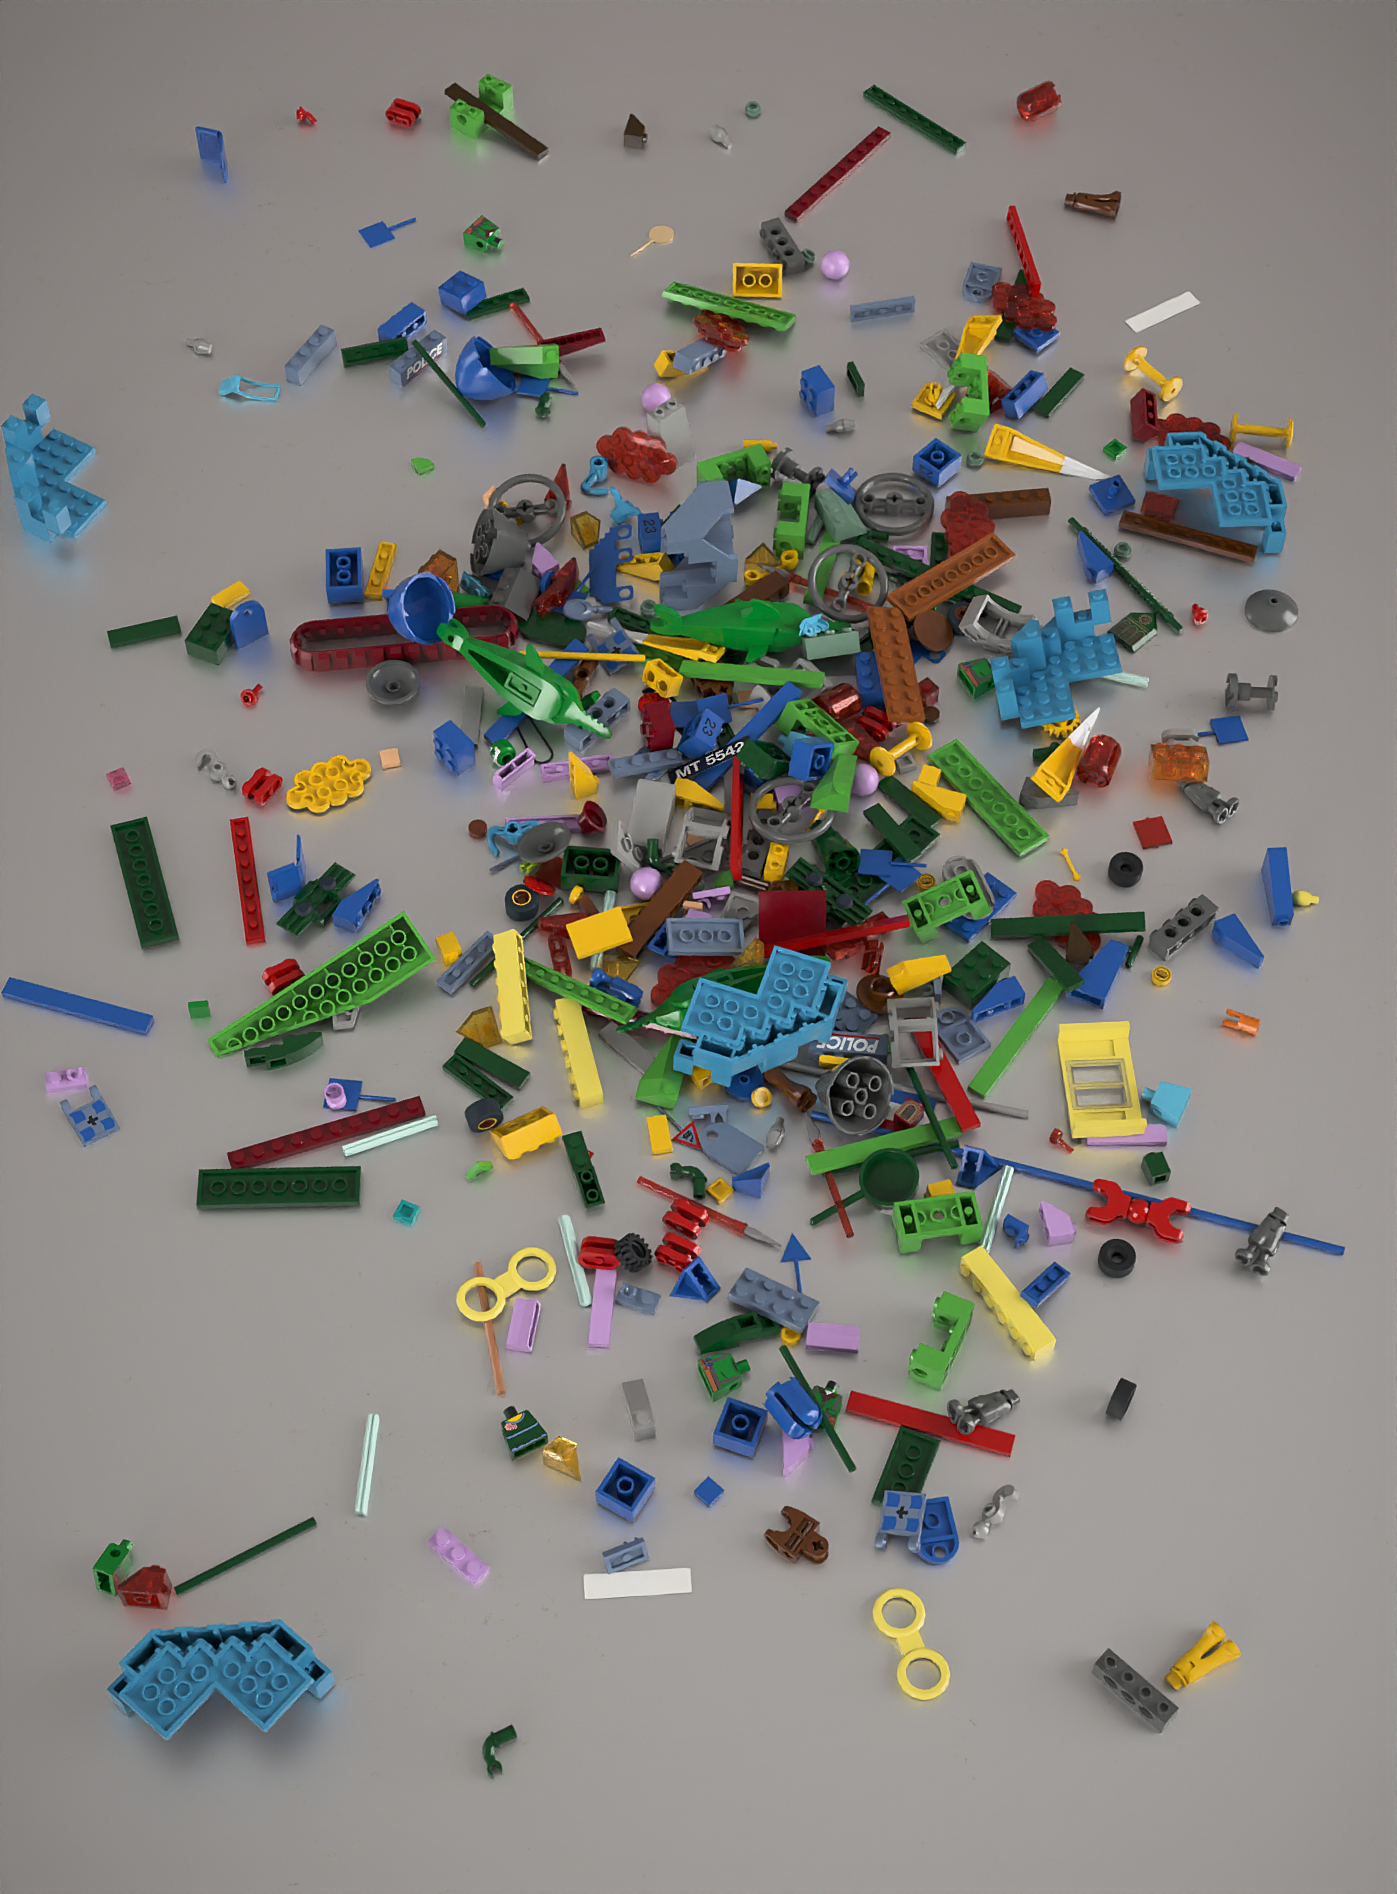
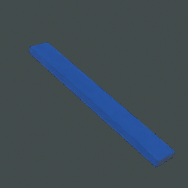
[484,638,589,744]
[692,681,802,792]
[1,977,154,1035]

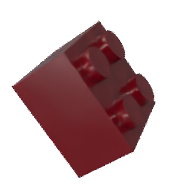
[640,701,676,752]

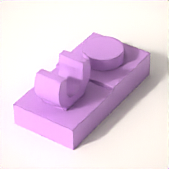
[691,886,731,908]
[45,1067,87,1093]

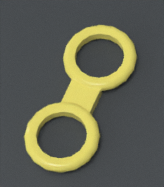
[456,1247,556,1321]
[872,1587,950,1700]

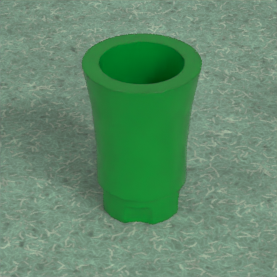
[453,591,489,608]

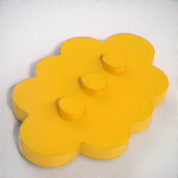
[286,755,371,813]

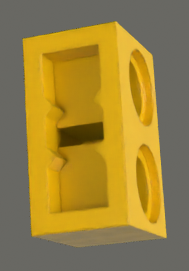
[641,658,683,698]
[764,842,789,886]

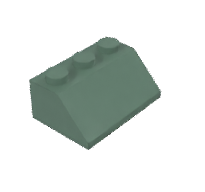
[814,488,867,542]
[801,627,860,660]

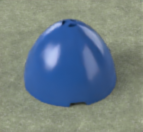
[455,336,517,401]
[387,572,456,645]

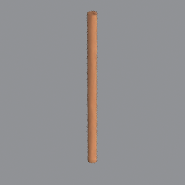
[473,1262,505,1395]

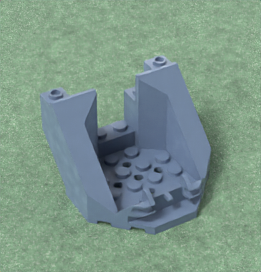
[659,478,738,611]

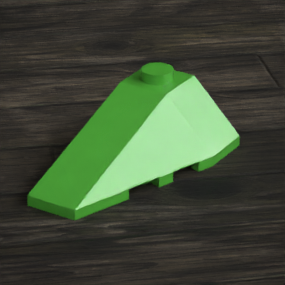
[489,344,559,379]
[810,754,857,812]
[635,1034,691,1110]

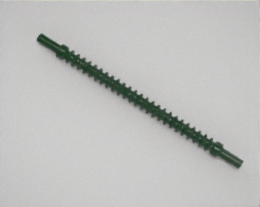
[1068,517,1184,633]

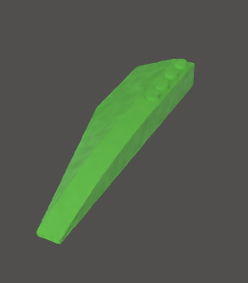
[207,911,436,1057]

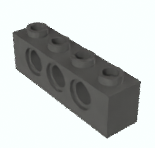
[759,217,805,276]
[742,809,779,881]
[1148,894,1219,961]
[1091,1648,1179,1733]

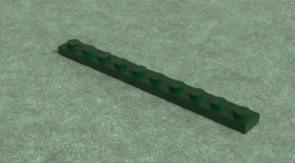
[857,537,1022,614]

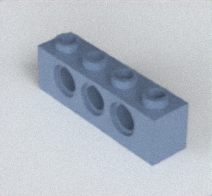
[564,687,630,752]

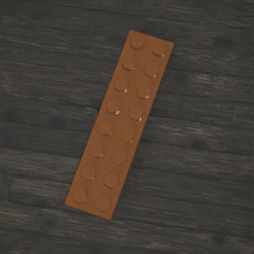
[886,532,1016,622]
[866,606,925,723]

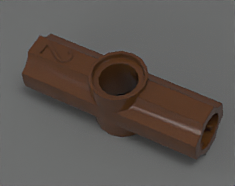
[571,660,599,699]

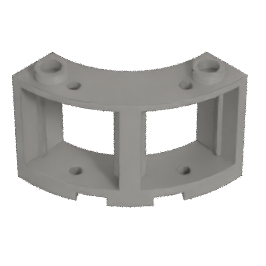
[959,594,1042,657]
[748,658,835,726]
[672,806,731,871]
[887,997,943,1068]

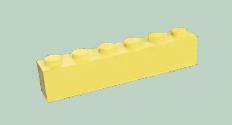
[492,929,532,1045]
[552,998,603,1108]
[960,1245,1056,1360]

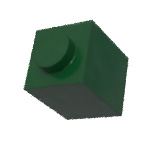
[1141,1152,1171,1186]

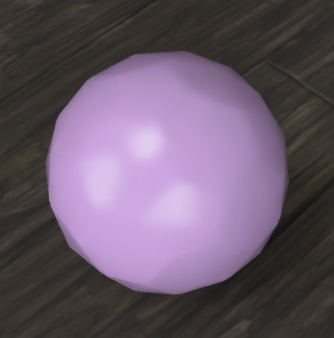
[821,250,850,280]
[641,383,671,411]
[851,763,879,796]
[630,867,663,901]

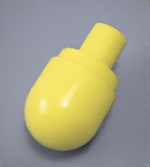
[1292,890,1319,906]

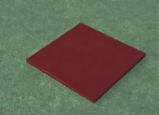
[758,890,826,956]

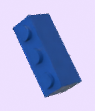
[378,302,427,341]
[1001,370,1048,419]

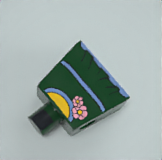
[501,1406,548,1461]

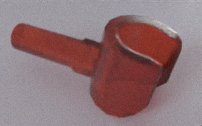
[1049,1128,1074,1153]

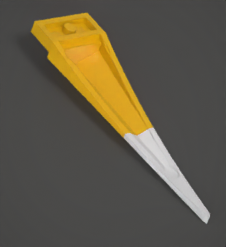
[936,315,1002,410]
[984,424,1111,481]
[587,622,727,663]
[1030,707,1100,802]

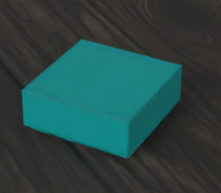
[393,1199,421,1226]

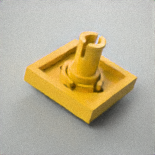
[911,382,957,419]

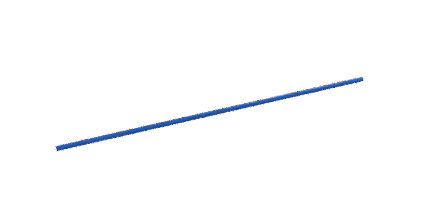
[811,1110,1345,1255]

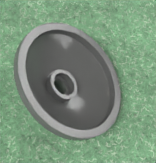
[1245,589,1298,632]
[366,660,420,705]
[517,822,571,863]

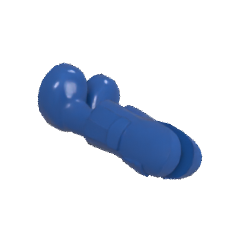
[589,967,643,1008]

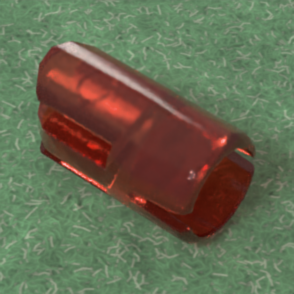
[861,939,884,975]

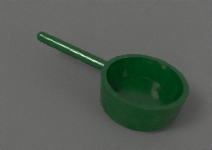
[810,1148,919,1225]

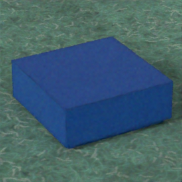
[694,1476,724,1508]

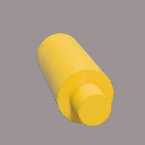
[743,439,777,452]

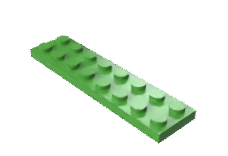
[662,281,796,332]
[927,738,1049,857]

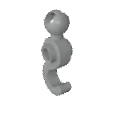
[196,749,237,789]
[972,1485,1019,1539]

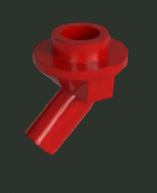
[296,106,317,125]
[1192,604,1208,625]
[240,684,263,707]

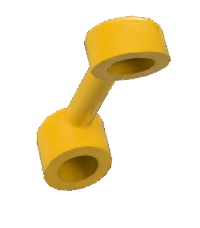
[743,549,798,586]

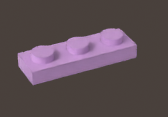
[428,1526,490,1586]

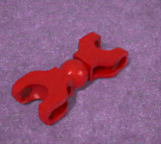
[1085,1179,1192,1244]

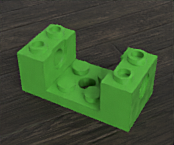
[449,73,513,139]
[947,352,990,432]
[697,444,771,489]
[773,482,810,560]
[775,698,859,766]
[902,869,992,944]
[892,1191,983,1254]
[908,1291,975,1391]

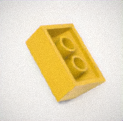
[733,263,782,298]
[490,1106,563,1160]

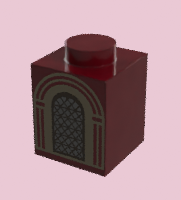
[893,1097,925,1130]

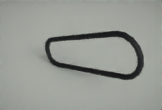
[516,716,554,764]

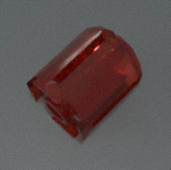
[1016,81,1061,123]
[811,683,862,724]
[1076,734,1122,788]

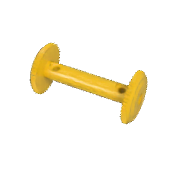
[1124,346,1182,401]
[1229,413,1294,448]
[870,721,932,777]

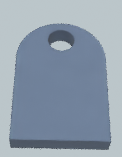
[962,262,1002,303]
[936,1007,991,1065]
[700,1122,765,1175]

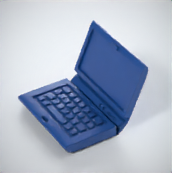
[195,127,228,183]
[267,835,306,902]

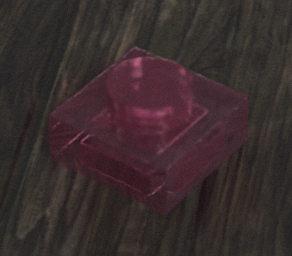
[106,767,131,791]

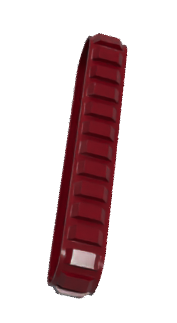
[289,605,518,672]

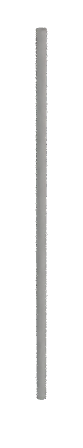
[777,1062,1029,1119]

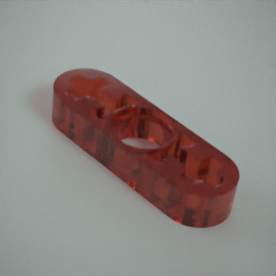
[548,933,572,978]

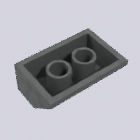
[489,567,541,622]

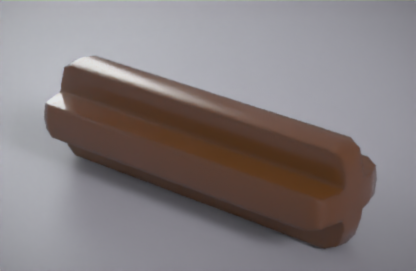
[733,875,769,891]

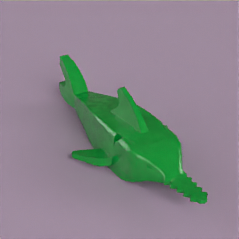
[650,598,851,664]
[436,618,612,739]
[616,956,830,1033]

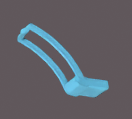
[219,375,281,401]

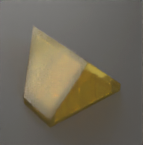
[570,511,601,550]
[745,542,780,564]
[730,937,764,968]
[603,955,641,981]
[456,1006,502,1048]
[542,1436,581,1482]

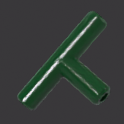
[1125,935,1144,968]

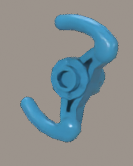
[580,456,619,495]
[609,487,643,525]
[487,820,540,856]

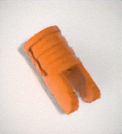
[1221,1008,1261,1036]

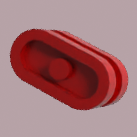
[385,98,421,127]
[854,706,897,742]
[242,767,283,806]
[262,959,305,996]
[662,1198,709,1240]
[654,1232,702,1273]
[578,1236,620,1270]

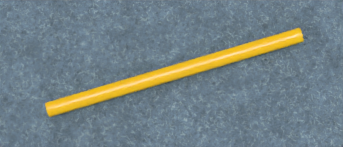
[519,650,645,662]

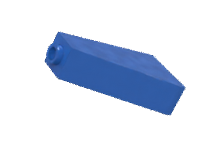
[1261,847,1294,926]
[1067,940,1129,1009]

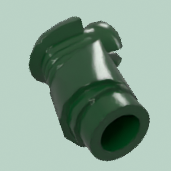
[535,392,553,418]
[1032,742,1060,762]

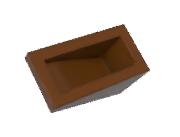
[578,894,600,917]

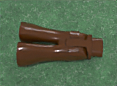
[1064,191,1121,219]
[756,1065,817,1113]

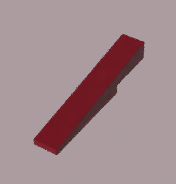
[512,328,605,373]

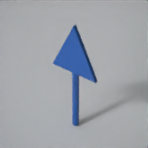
[781,1233,811,1293]

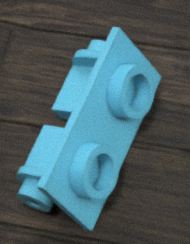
[459,571,493,600]
[799,613,829,636]

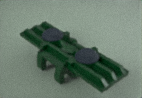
[784,857,873,926]
[276,862,356,938]

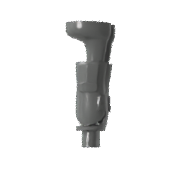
[1177,775,1240,824]
[1234,1207,1289,1276]
[947,1389,1020,1435]

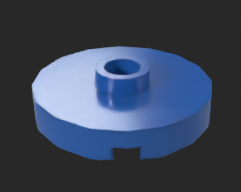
[725,1067,764,1101]

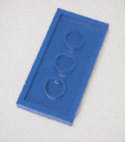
[942,872,1017,943]

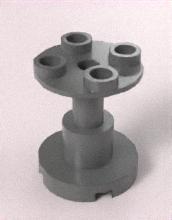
[771,447,825,498]
[1225,673,1278,711]

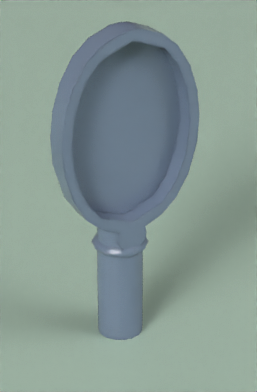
[563,599,612,621]

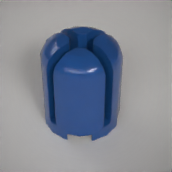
[763,1377,823,1439]

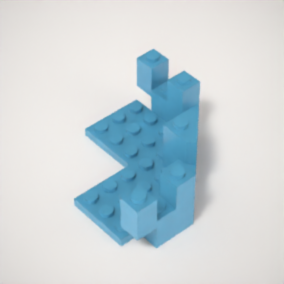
[1,394,106,543]
[1144,432,1287,553]
[990,589,1122,729]
[673,945,848,1087]
[107,1619,335,1741]

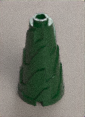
[810,820,861,879]

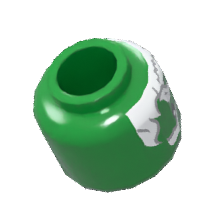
[489,739,516,766]

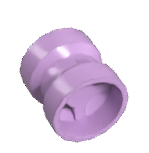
[324,1083,347,1110]

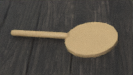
[631,225,674,257]

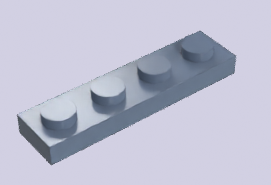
[849,296,915,322]
[607,748,683,779]
[436,930,494,995]

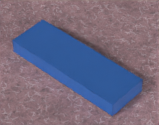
[1020,1262,1071,1308]

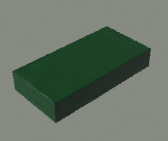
[846,361,865,397]

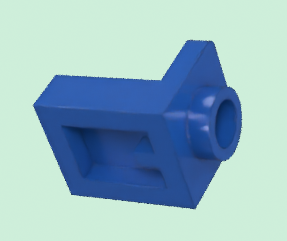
[1002,1214,1030,1249]

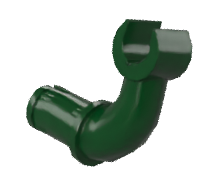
[851,529,889,555]
[645,838,678,876]
[670,1163,707,1200]
[482,1724,517,1779]

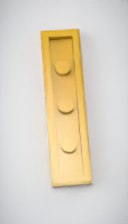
[364,542,397,601]

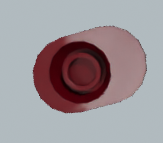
[577,801,607,836]

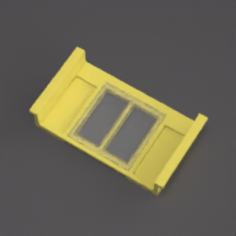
[1057,1021,1147,1138]

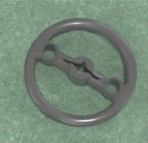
[854,473,934,536]
[487,474,567,548]
[807,544,889,624]
[748,776,836,844]

